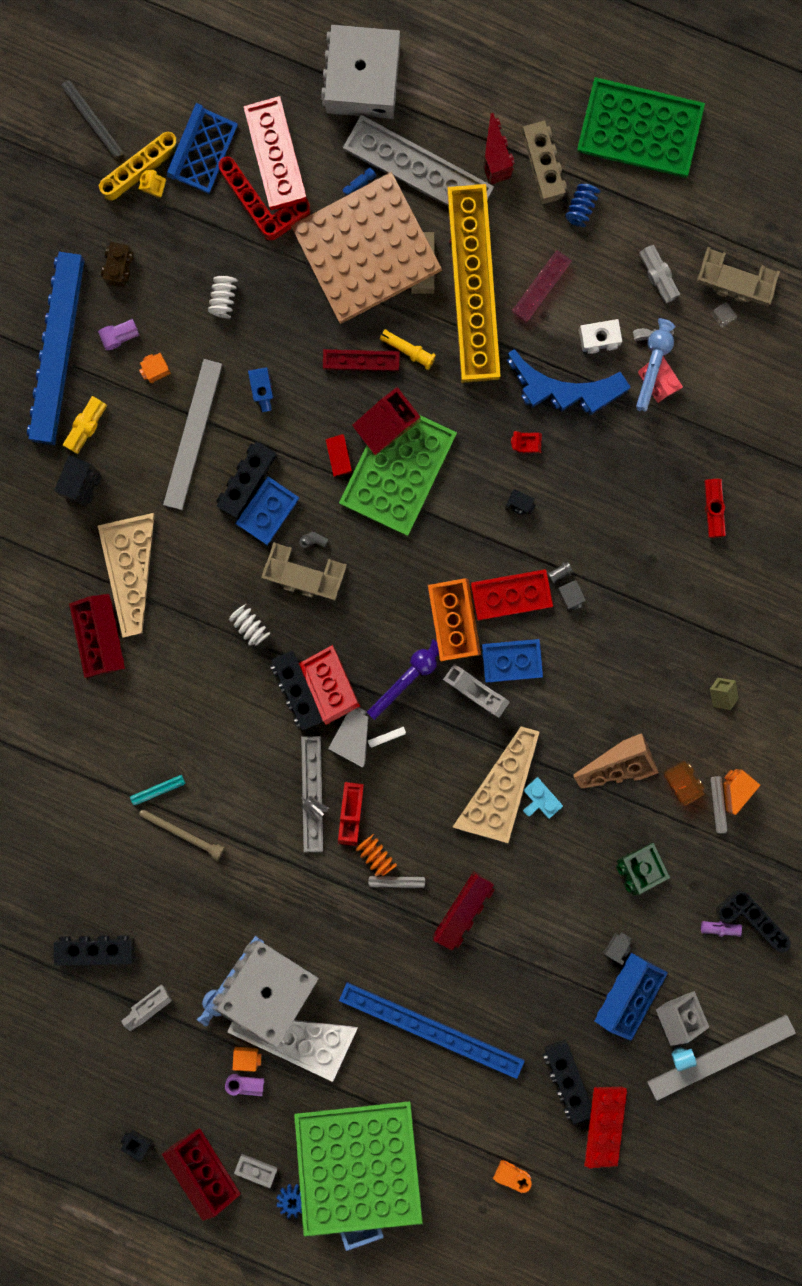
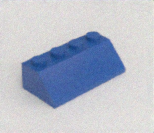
[594,953,668,1040]

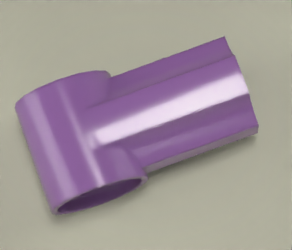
[98,319,139,350]
[225,1074,264,1096]

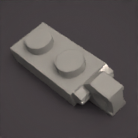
[121,985,172,1031]

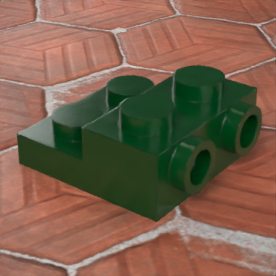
[616,843,670,895]

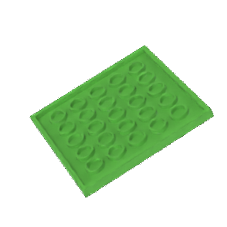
[294,1102,423,1236]

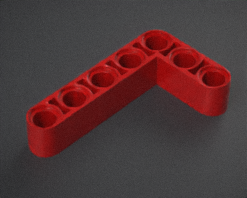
[218,157,311,241]

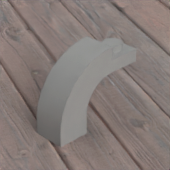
[443,664,510,718]

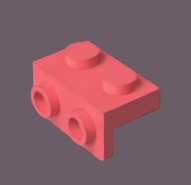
[638,356,683,403]

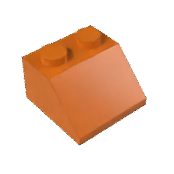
[723,769,760,815]

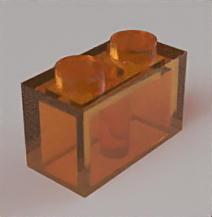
[662,761,705,806]

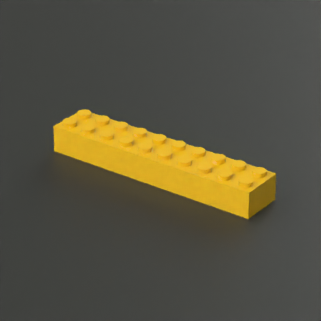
[447,184,500,383]

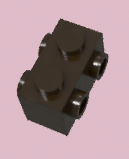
[101,242,134,288]

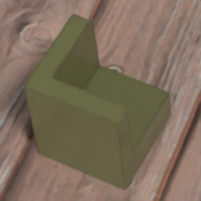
[710,677,739,710]

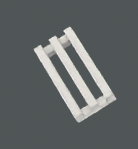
[368,727,406,748]

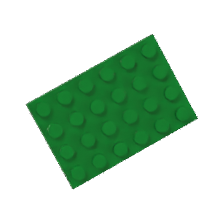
[577,77,705,178]

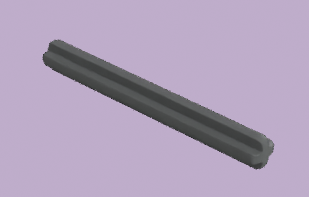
[61,80,124,159]

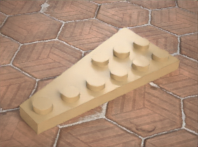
[98,513,155,638]
[453,727,539,843]

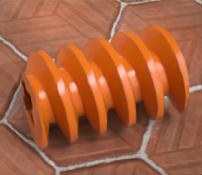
[356,834,397,876]

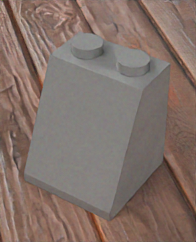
[328,707,369,767]

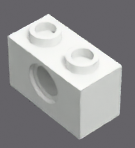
[579,319,622,354]

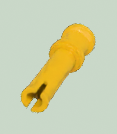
[380,329,436,370]

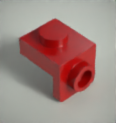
[511,431,542,453]

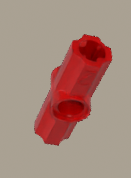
[704,478,726,538]

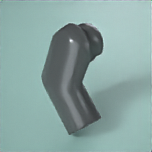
[299,532,329,548]

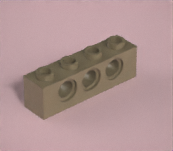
[522,121,567,204]

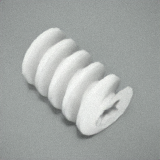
[208,276,238,319]
[229,604,270,646]

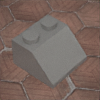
[656,991,709,1046]

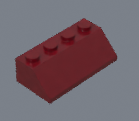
[69,594,125,678]
[433,871,495,950]
[161,1128,241,1221]

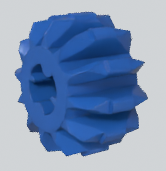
[277,1184,302,1218]

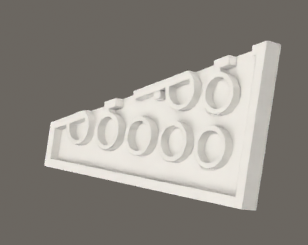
[228,1020,358,1082]

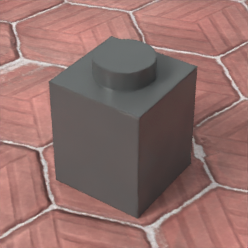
[557,580,586,611]

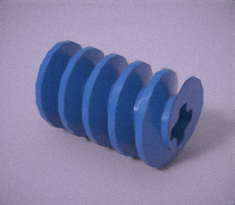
[565,184,601,227]

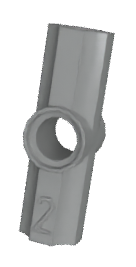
[639,245,680,304]

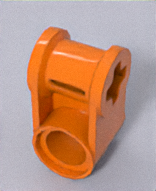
[493,1160,532,1193]

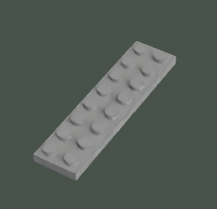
[343,115,494,206]

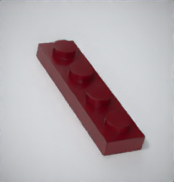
[323,349,399,372]

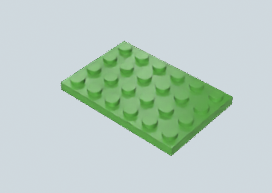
[339,415,457,536]

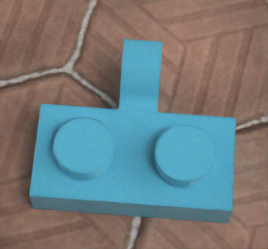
[523,777,563,819]

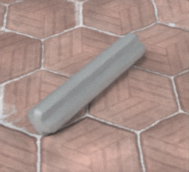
[711,776,727,834]
[368,876,425,888]

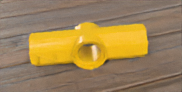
[63,396,107,454]

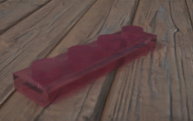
[512,250,572,323]

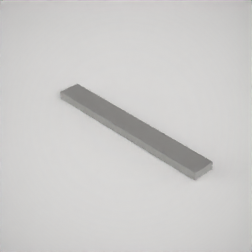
[163,359,223,510]
[647,1015,796,1101]

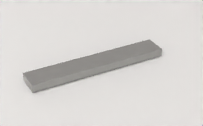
[301,736,323,852]

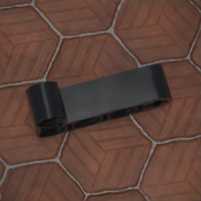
[716,890,791,952]

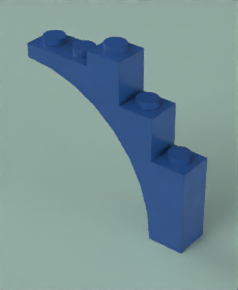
[506,349,631,415]

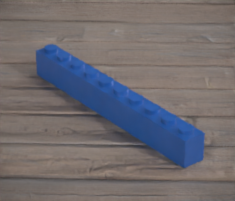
[27,252,85,445]

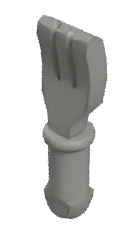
[633,328,674,341]

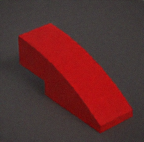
[338,782,364,846]

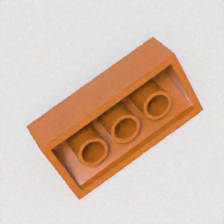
[428,578,481,661]

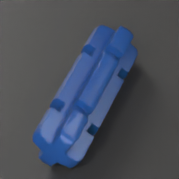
[342,168,376,196]

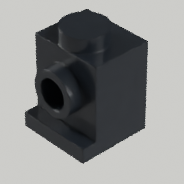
[505,489,536,515]
[120,1130,153,1162]

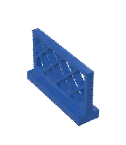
[167,103,238,194]

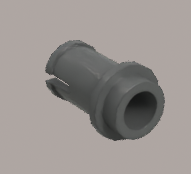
[548,562,573,584]

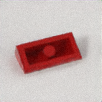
[326,434,352,477]

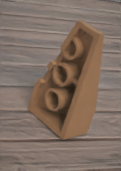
[574,733,659,788]

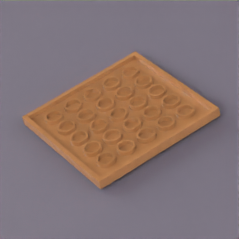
[291,172,442,324]

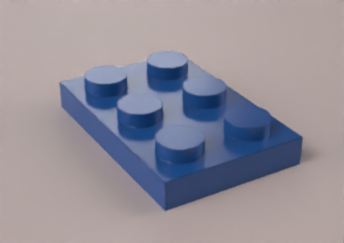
[236,477,300,546]
[482,639,543,683]

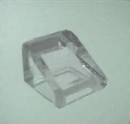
[711,302,737,328]

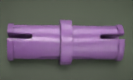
[701,921,742,937]

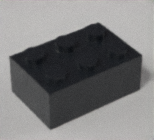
[54,455,101,507]

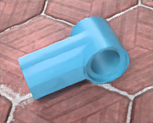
[671,1046,697,1072]

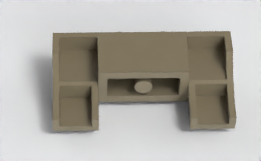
[696,247,780,307]
[261,542,347,601]

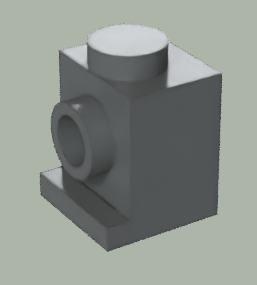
[603,932,631,965]

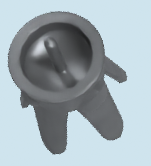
[302,796,329,823]

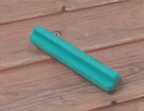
[130,775,185,806]

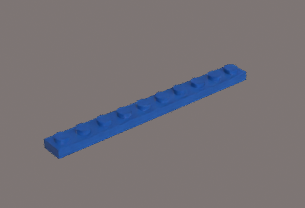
[339,982,524,1079]

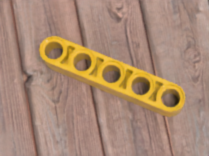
[99,132,178,200]

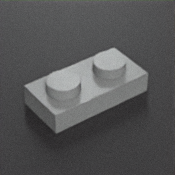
[234,1154,278,1188]

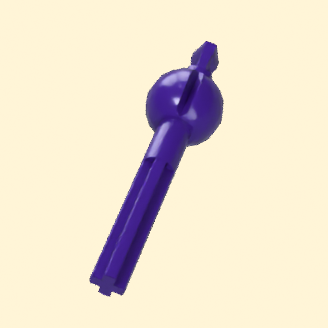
[366,639,439,720]

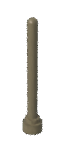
[139,810,225,861]

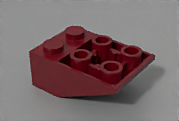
[483,113,515,185]
[352,387,421,456]

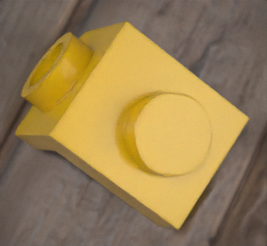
[139,170,166,197]

